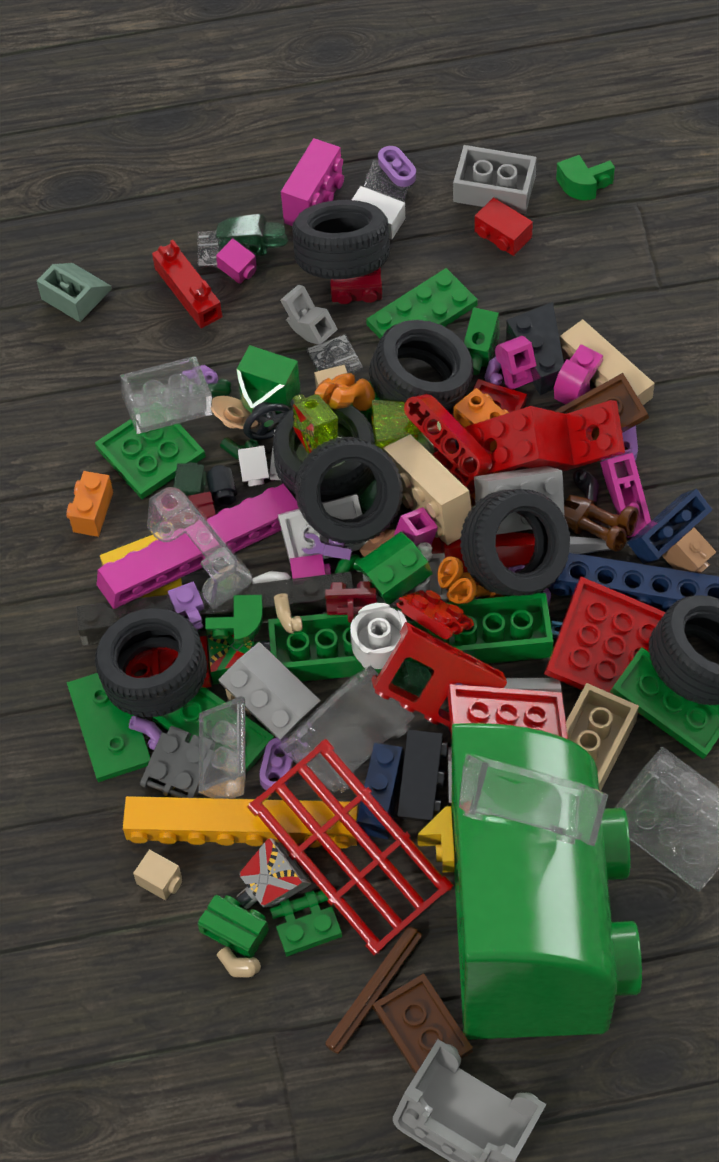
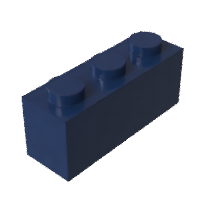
[627,488,713,564]
[356,743,405,839]

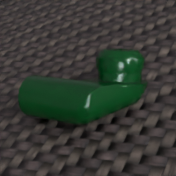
[192,379,231,398]
[220,437,260,460]

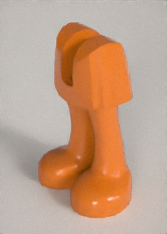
[314,373,375,411]
[438,557,506,604]

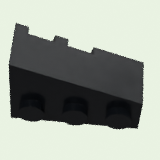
[506,302,564,395]
[398,730,448,822]

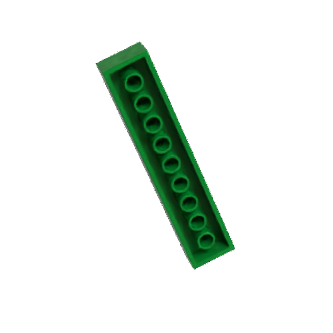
[268,593,553,682]

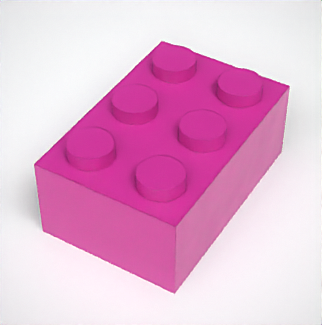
[281,138,344,226]

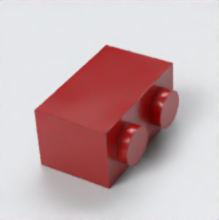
[475,197,533,256]

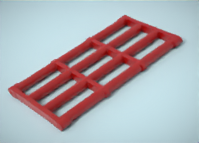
[247,739,454,955]

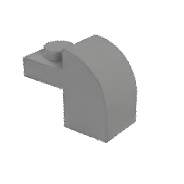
[280,285,338,345]

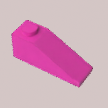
[600,453,651,538]

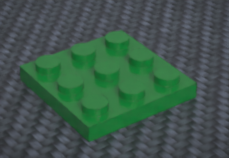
[95,401,206,499]

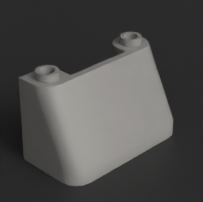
[393,1039,546,1162]

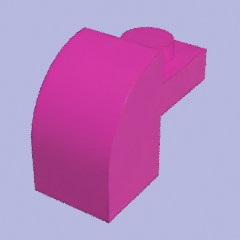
[495,336,537,389]
[554,344,603,405]

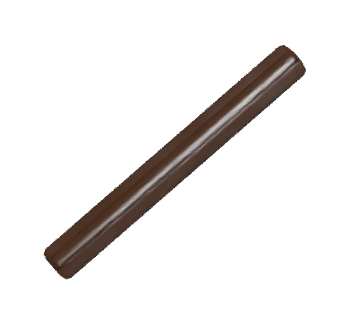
[325,927,422,1054]

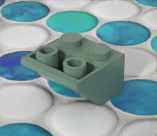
[37,263,112,322]

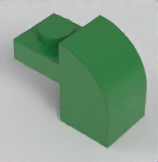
[556,155,615,200]
[206,595,263,646]

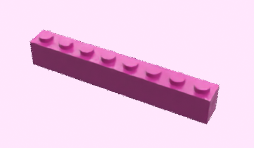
[97,484,299,609]

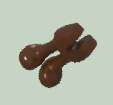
[564,495,639,552]

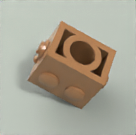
[662,528,716,573]

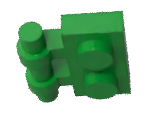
[269,890,342,957]

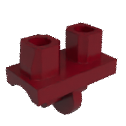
[325,581,377,623]

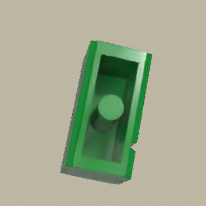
[198,895,269,958]

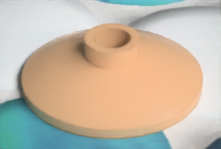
[210,396,258,429]

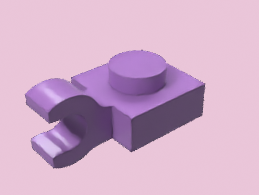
[302,532,352,560]
[168,581,204,630]

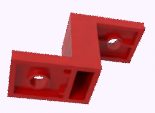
[465,400,625,475]

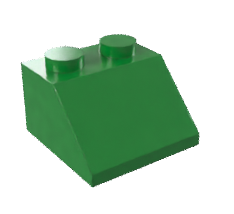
[356,532,433,605]

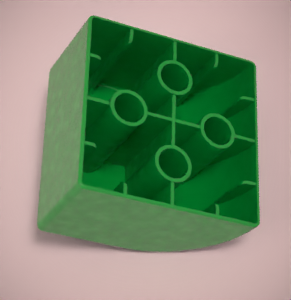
[452,723,642,1040]

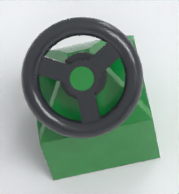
[237,345,300,440]

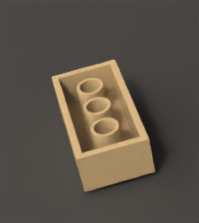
[383,434,471,545]
[566,683,639,793]

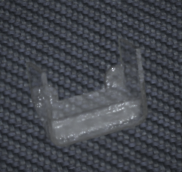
[459,753,608,846]

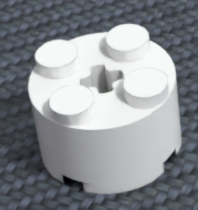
[350,603,407,669]

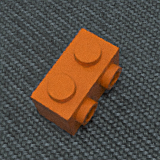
[454,388,509,452]
[67,471,113,537]

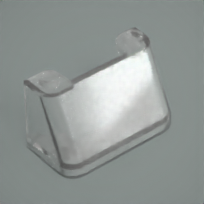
[278,665,415,793]

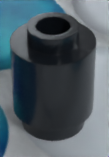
[206,465,237,506]

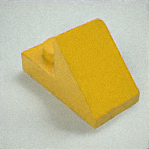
[418,806,454,872]

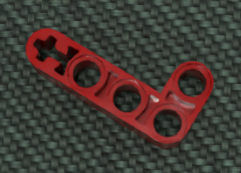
[404,394,492,492]

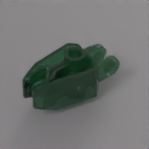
[216,214,288,256]

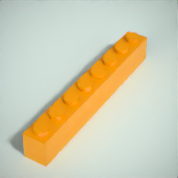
[123,796,358,848]

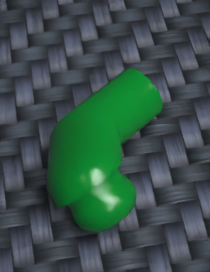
[330,554,362,583]

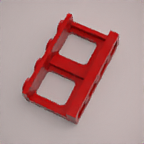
[371,622,507,731]

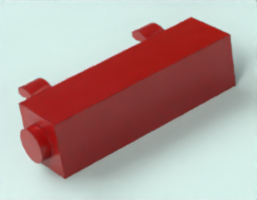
[152,240,222,329]

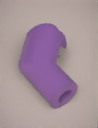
[484,357,503,385]
[129,716,163,750]

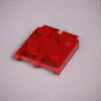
[396,590,474,639]

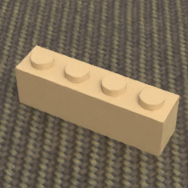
[560,319,655,405]

